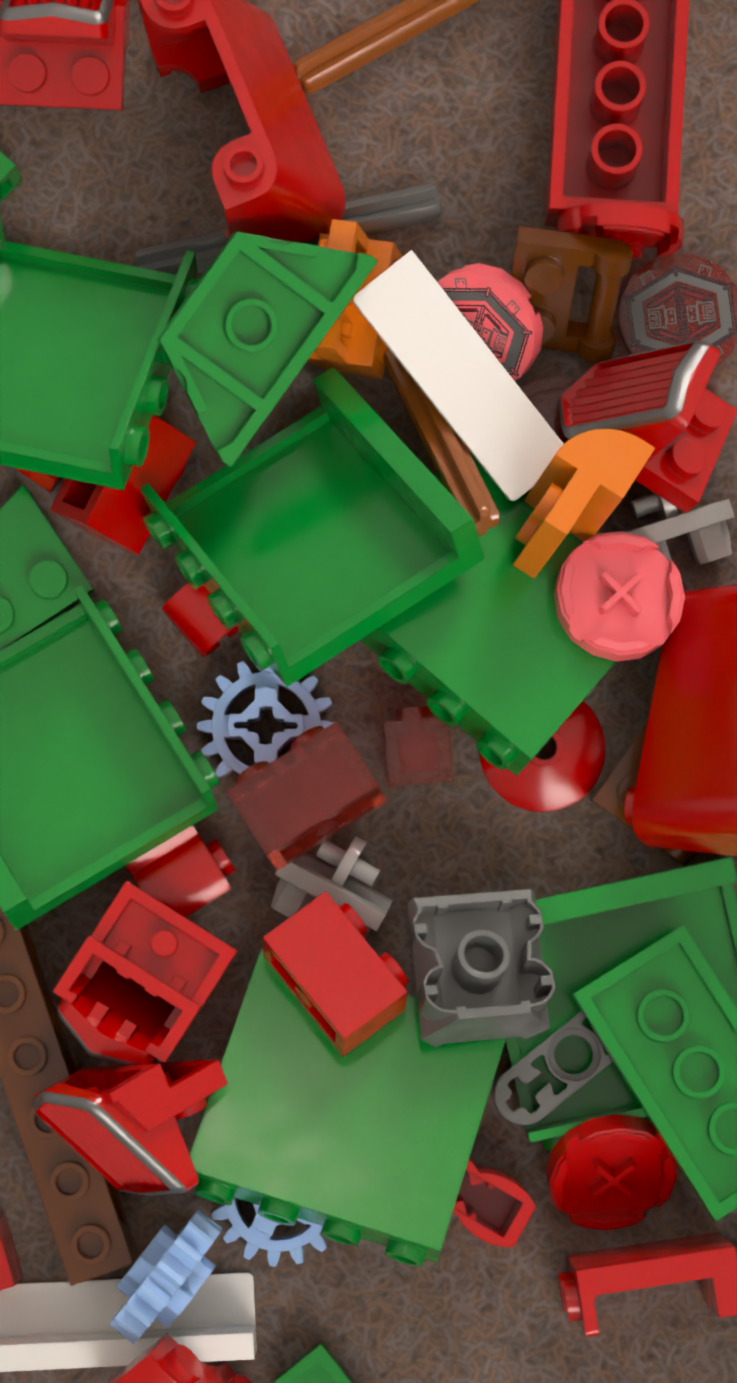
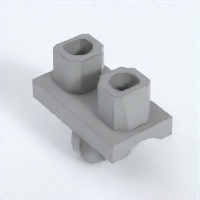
[626,491,735,565]
[271,836,393,938]

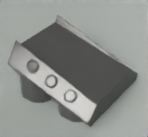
[407,889,555,1048]

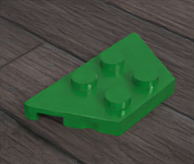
[157,232,378,467]

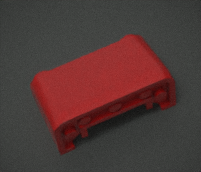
[137,0,346,243]
[624,584,737,856]

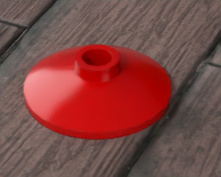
[479,701,605,812]

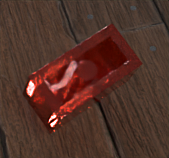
[226,721,386,871]

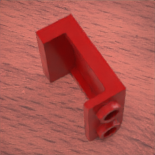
[558,1232,737,1337]

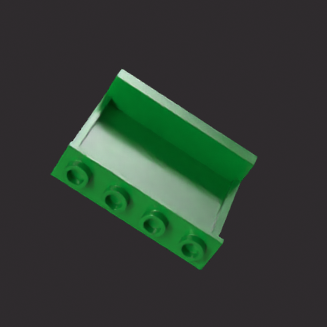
[0,214,200,490]
[140,367,485,687]
[360,451,615,776]
[0,584,219,931]
[506,857,737,1150]
[190,948,507,1267]

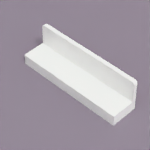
[353,250,564,501]
[0,1272,257,1372]

